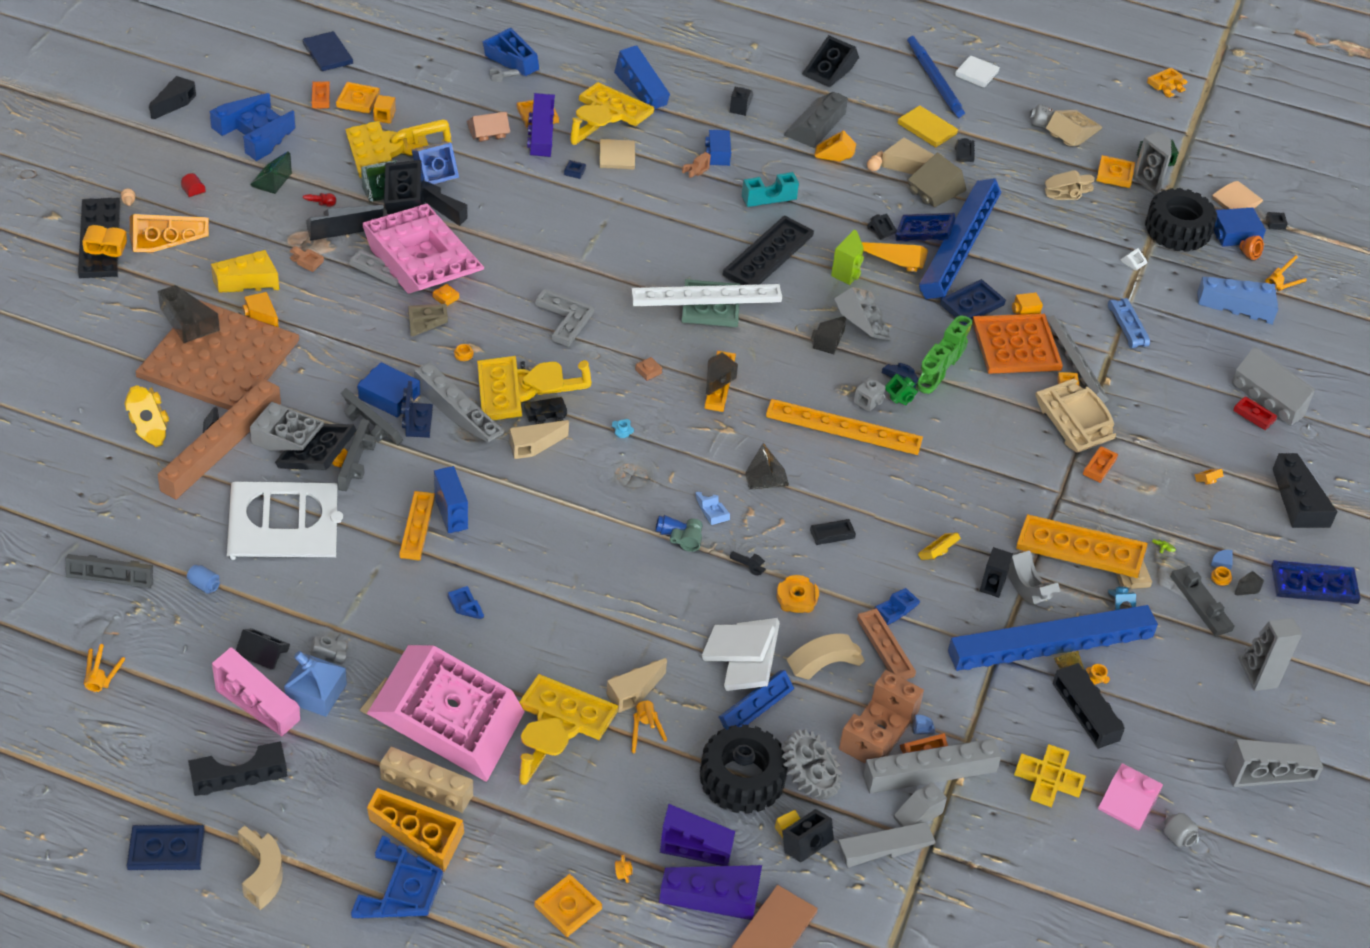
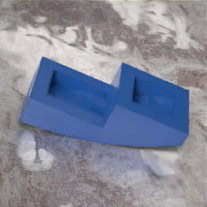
[874,588,920,625]

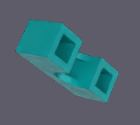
[741,172,799,207]

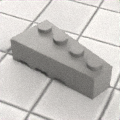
[1238,618,1302,691]
[1225,739,1323,787]

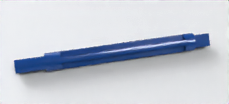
[907,35,965,118]

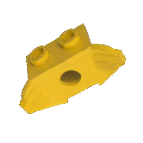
[124,385,170,448]

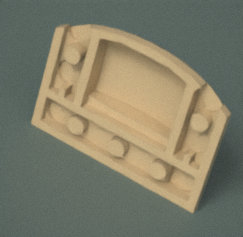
[1035,379,1116,453]

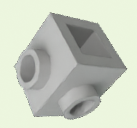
[854,377,885,412]

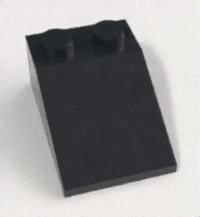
[802,35,859,87]
[384,160,425,215]

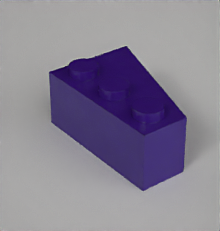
[527,93,555,157]

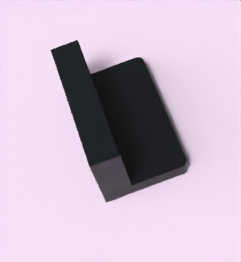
[236,628,290,669]

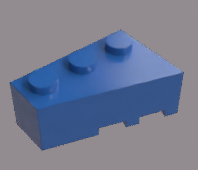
[483,28,539,76]

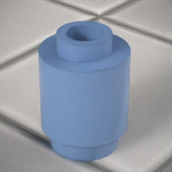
[187,565,220,594]

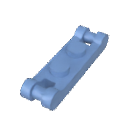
[1108,298,1150,348]

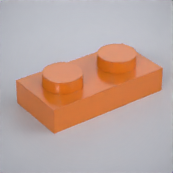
[312,82,330,109]
[1083,446,1118,483]

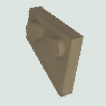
[408,304,448,337]

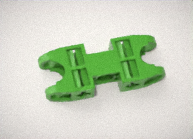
[917,316,972,394]

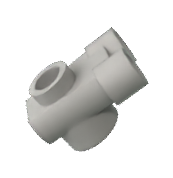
[311,636,347,664]

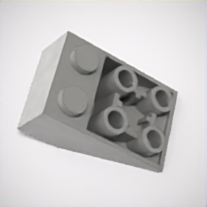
[834,287,892,341]
[250,402,324,451]

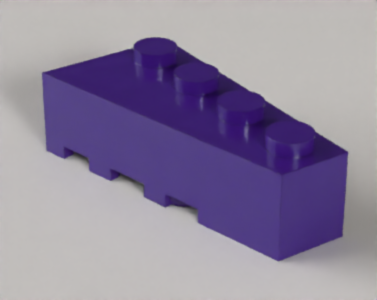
[659,865,762,920]

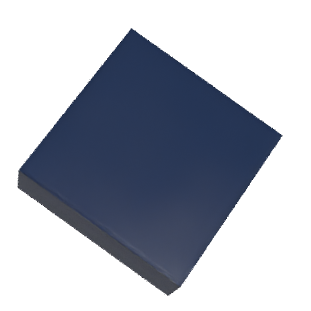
[564,160,586,179]

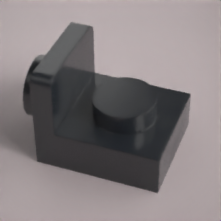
[955,138,975,162]
[867,213,897,240]

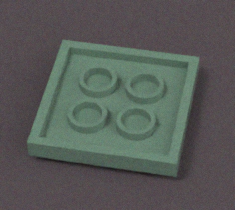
[682,279,740,327]

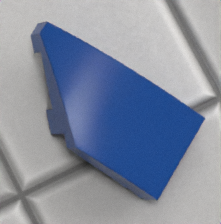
[447,586,484,619]

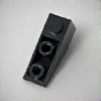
[149,76,196,119]

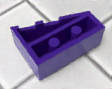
[660,804,735,866]

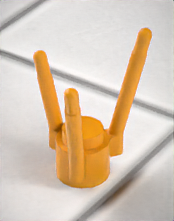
[1265,255,1307,291]
[83,644,125,692]
[631,701,667,754]

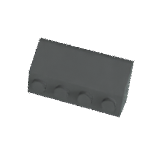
[784,91,848,148]

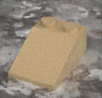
[1046,110,1103,147]

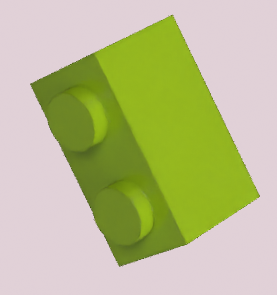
[831,230,864,285]

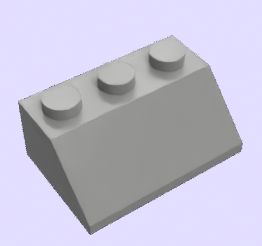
[1133,131,1171,195]

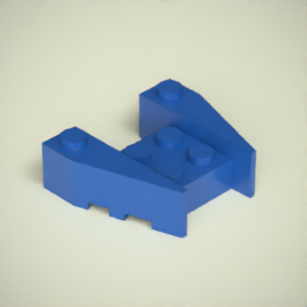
[209,93,295,161]

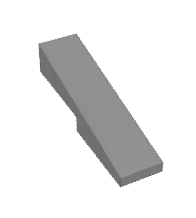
[839,822,935,868]

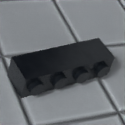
[1052,663,1125,749]

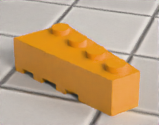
[367,788,464,873]

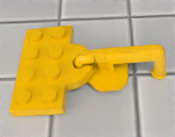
[570,82,655,145]
[345,119,452,178]
[477,356,592,420]
[519,674,619,785]

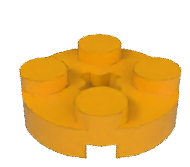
[776,575,819,613]

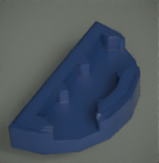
[882,363,918,388]

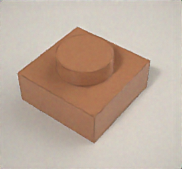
[635,357,663,381]

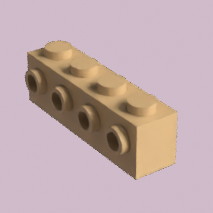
[380,746,473,813]

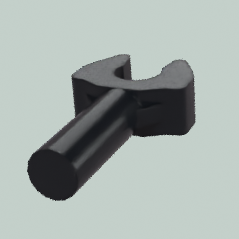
[730,551,766,575]

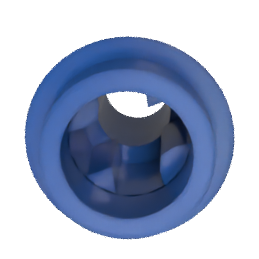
[655,515,687,535]

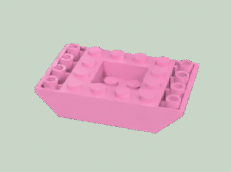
[363,204,484,294]
[367,645,525,782]

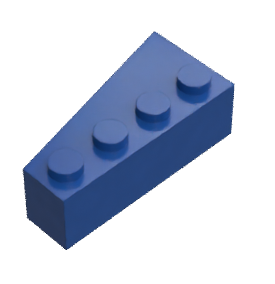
[614,45,670,109]

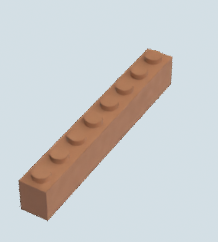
[157,379,281,500]

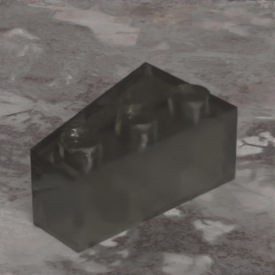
[158,285,220,343]

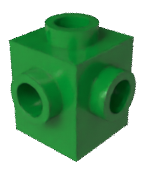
[885,373,919,406]

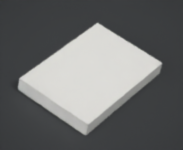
[702,625,775,662]

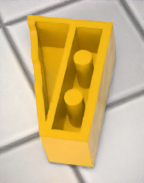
[211,250,280,293]

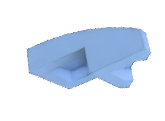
[696,492,730,525]

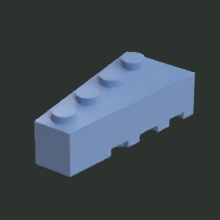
[1197,276,1279,325]

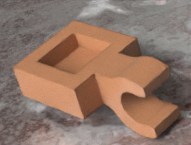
[682,152,711,178]
[290,246,324,272]

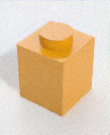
[373,95,396,124]
[1012,292,1043,315]

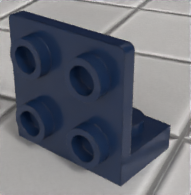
[401,381,433,438]

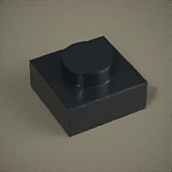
[1266,212,1288,229]

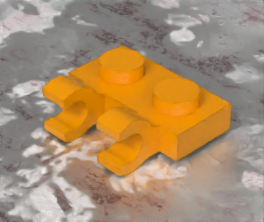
[1147,68,1187,98]

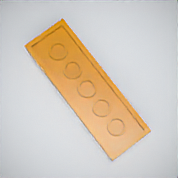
[1016,514,1148,578]

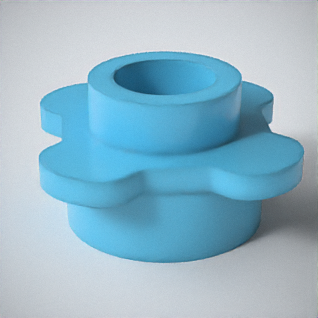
[612,419,634,438]

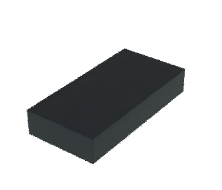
[810,519,856,545]

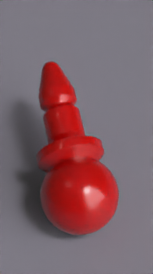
[303,193,337,207]

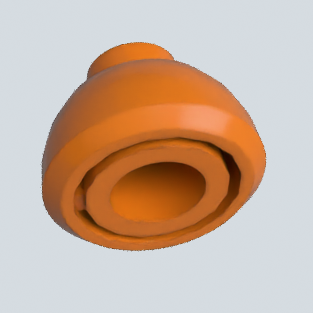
[1239,236,1264,260]

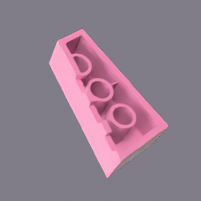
[212,647,301,737]

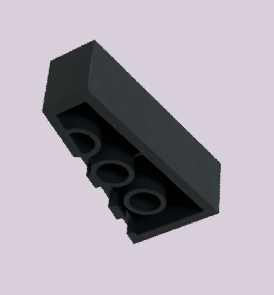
[1272,453,1337,528]

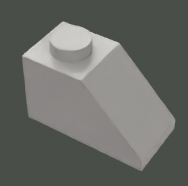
[893,782,947,827]

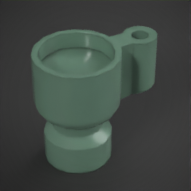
[670,519,703,552]

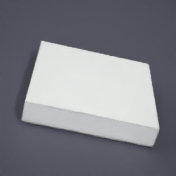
[955,55,1000,88]

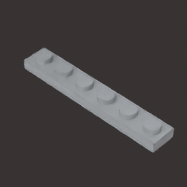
[1048,315,1109,403]

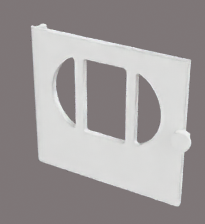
[226,482,343,560]

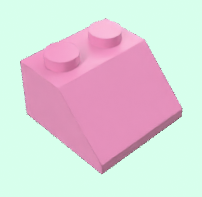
[1098,763,1163,831]

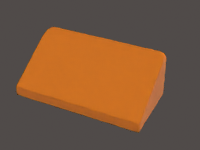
[900,733,948,753]

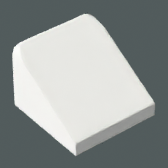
[1120,248,1148,271]

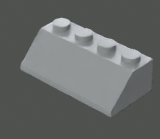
[1231,347,1315,426]

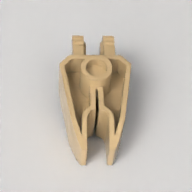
[1044,170,1094,200]

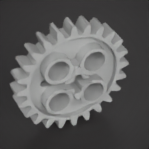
[782,729,843,801]

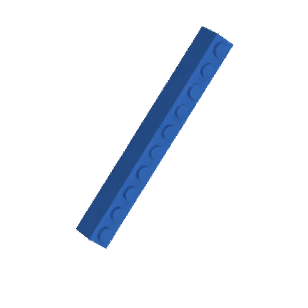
[919,178,1002,299]
[948,605,1158,671]

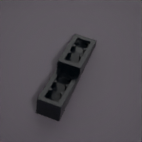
[423,180,468,226]

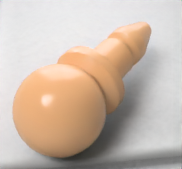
[867,151,883,171]
[121,188,136,206]

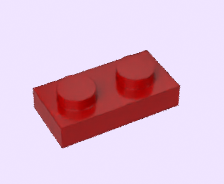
[1233,396,1277,430]

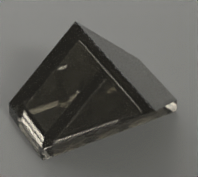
[745,443,789,490]

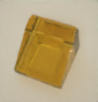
[1054,651,1085,670]

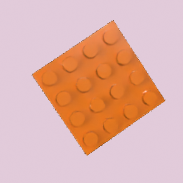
[972,314,1063,374]

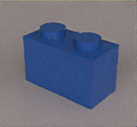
[705,130,731,166]

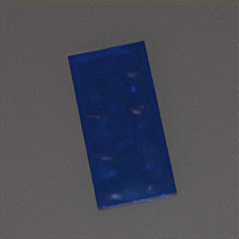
[1271,560,1361,604]

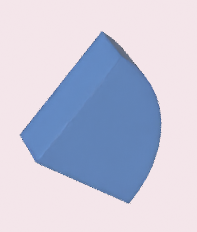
[1210,550,1233,570]
[912,715,935,734]

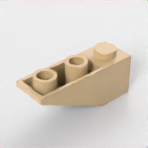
[509,420,569,459]
[606,658,667,713]

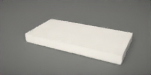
[724,618,780,691]

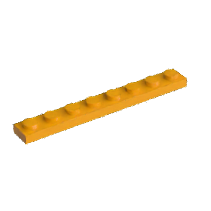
[766,399,923,455]

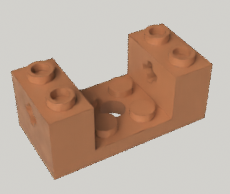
[839,670,924,764]

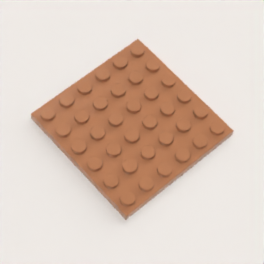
[135,299,299,410]

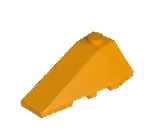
[130,214,208,253]
[862,242,928,272]

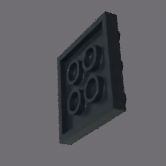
[275,424,357,470]

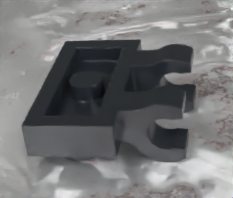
[524,397,567,424]

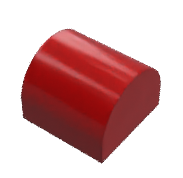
[181,173,206,197]

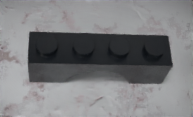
[188,741,288,796]

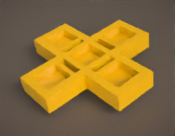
[1014,744,1086,808]

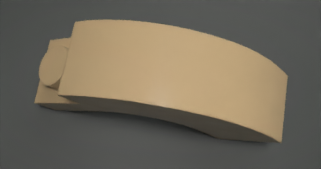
[786,634,865,680]
[238,826,283,910]

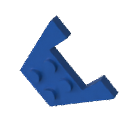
[351,835,443,918]

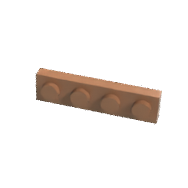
[857,608,916,680]

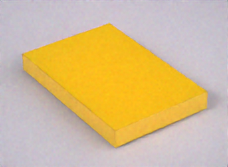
[897,105,958,148]

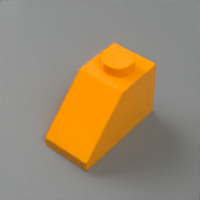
[815,130,856,162]
[242,292,279,328]

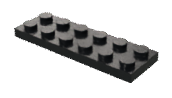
[78,198,121,278]
[723,215,814,285]

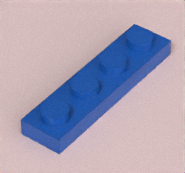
[719,670,794,730]

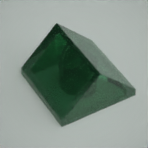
[250,151,292,194]
[361,160,397,202]

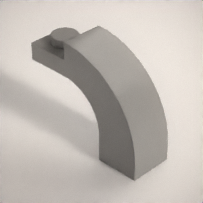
[1008,550,1060,604]

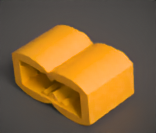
[82,225,127,257]

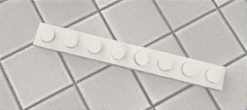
[631,284,782,306]

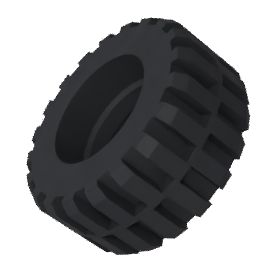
[1145,188,1217,252]
[700,724,788,814]

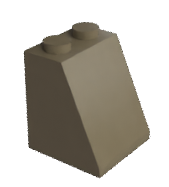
[908,152,967,208]

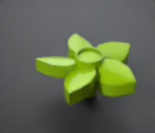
[1152,539,1176,554]

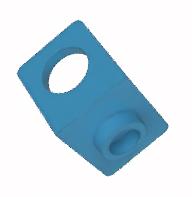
[1108,587,1136,610]

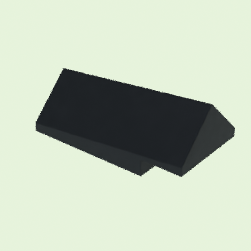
[306,205,384,241]

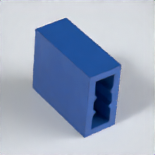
[1213,207,1266,247]
[357,362,420,418]
[434,466,468,533]

